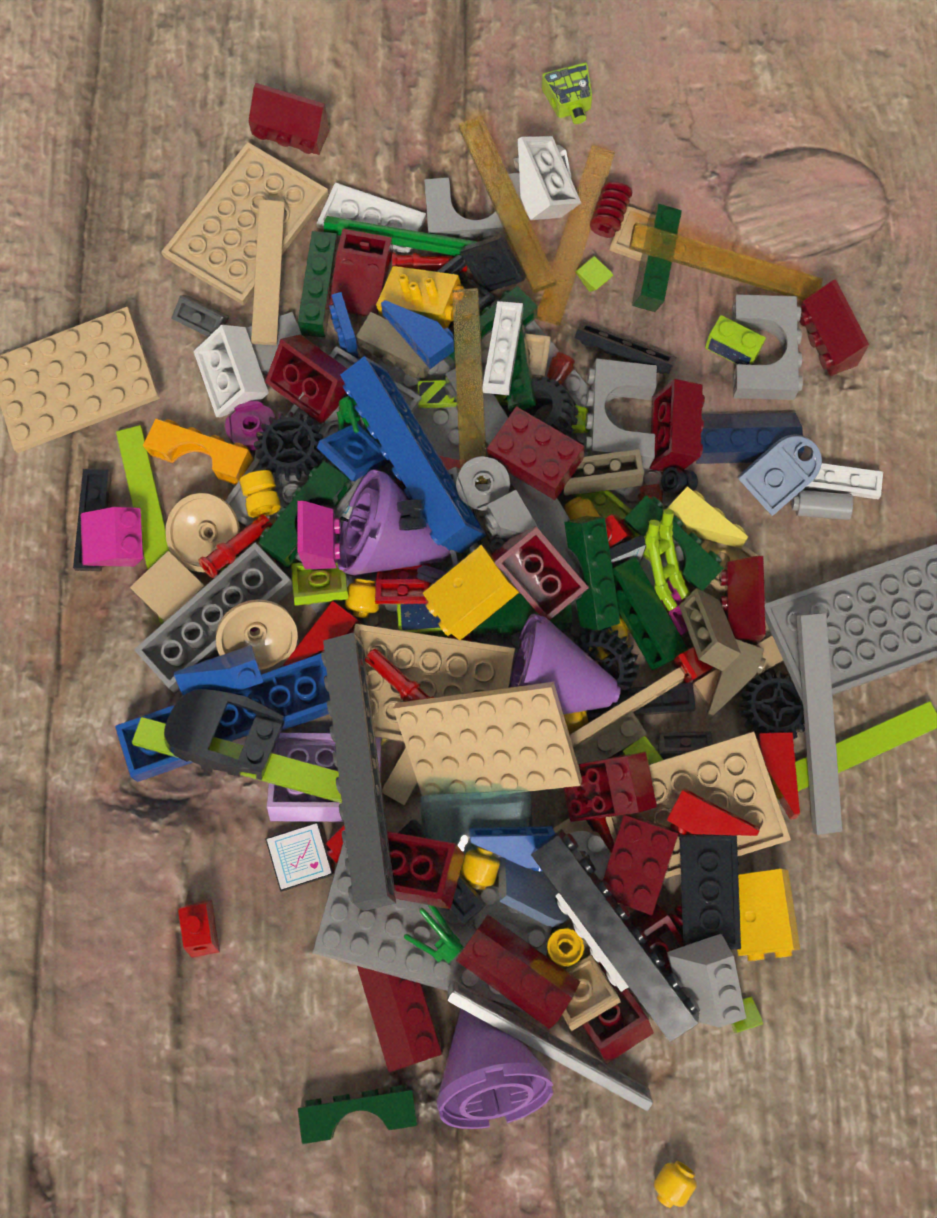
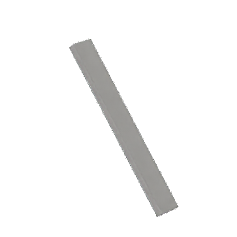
[797,613,842,835]
[447,981,653,1111]

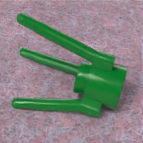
[337,396,381,445]
[404,905,464,964]

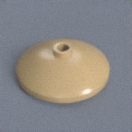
[165,493,240,572]
[215,600,298,674]

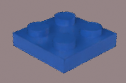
[329,292,359,359]
[317,425,390,482]

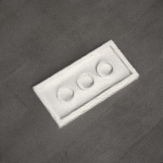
[317,182,426,255]

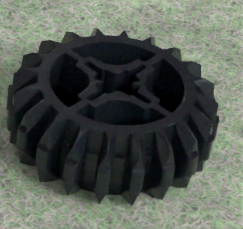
[254,411,324,482]
[574,627,639,695]
[739,671,805,740]

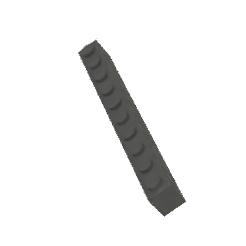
[444,360,585,582]
[321,633,396,911]

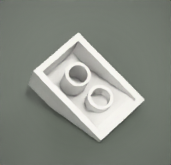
[518,136,581,220]

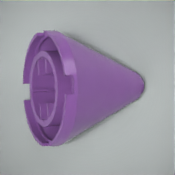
[337,470,451,575]
[509,614,620,715]
[437,1008,553,1129]

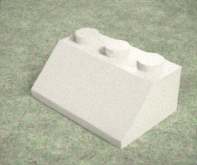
[193,325,269,417]

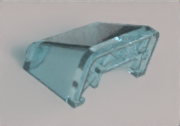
[420,790,533,860]

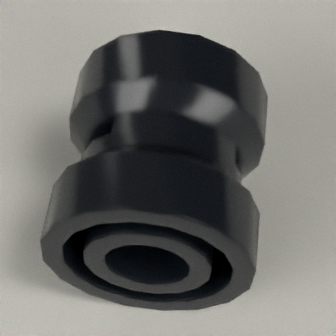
[661,467,698,494]
[397,500,427,531]

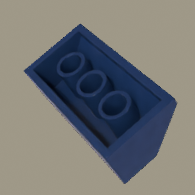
[696,412,804,464]

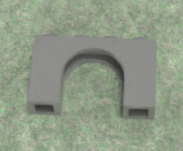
[425,173,528,241]
[732,295,803,400]
[584,359,657,469]

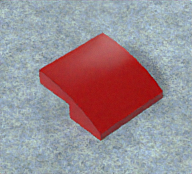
[375,564,430,604]

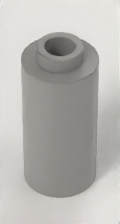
[791,490,853,520]

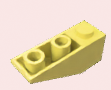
[667,487,748,548]

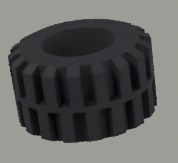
[507,377,578,435]

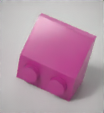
[298,501,341,569]
[81,507,143,567]

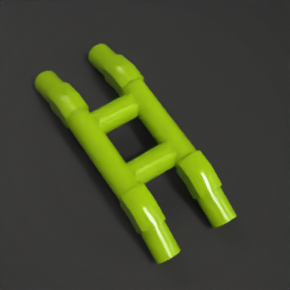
[645,509,691,611]

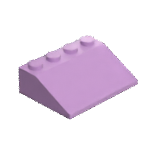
[267,733,381,822]

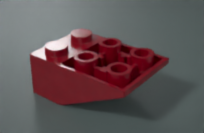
[329,229,393,317]
[564,752,657,822]

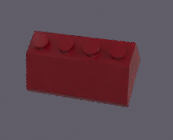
[455,914,581,1029]
[357,966,443,1072]

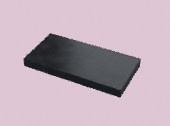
[679,834,741,950]

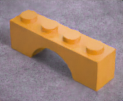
[143,419,254,485]

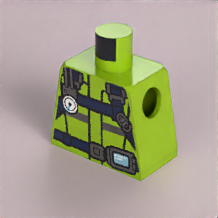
[541,63,592,124]

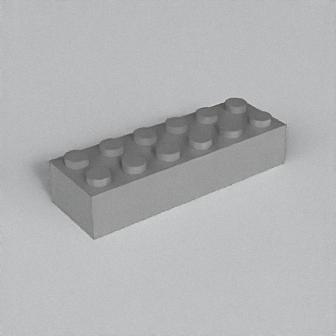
[134,543,293,694]

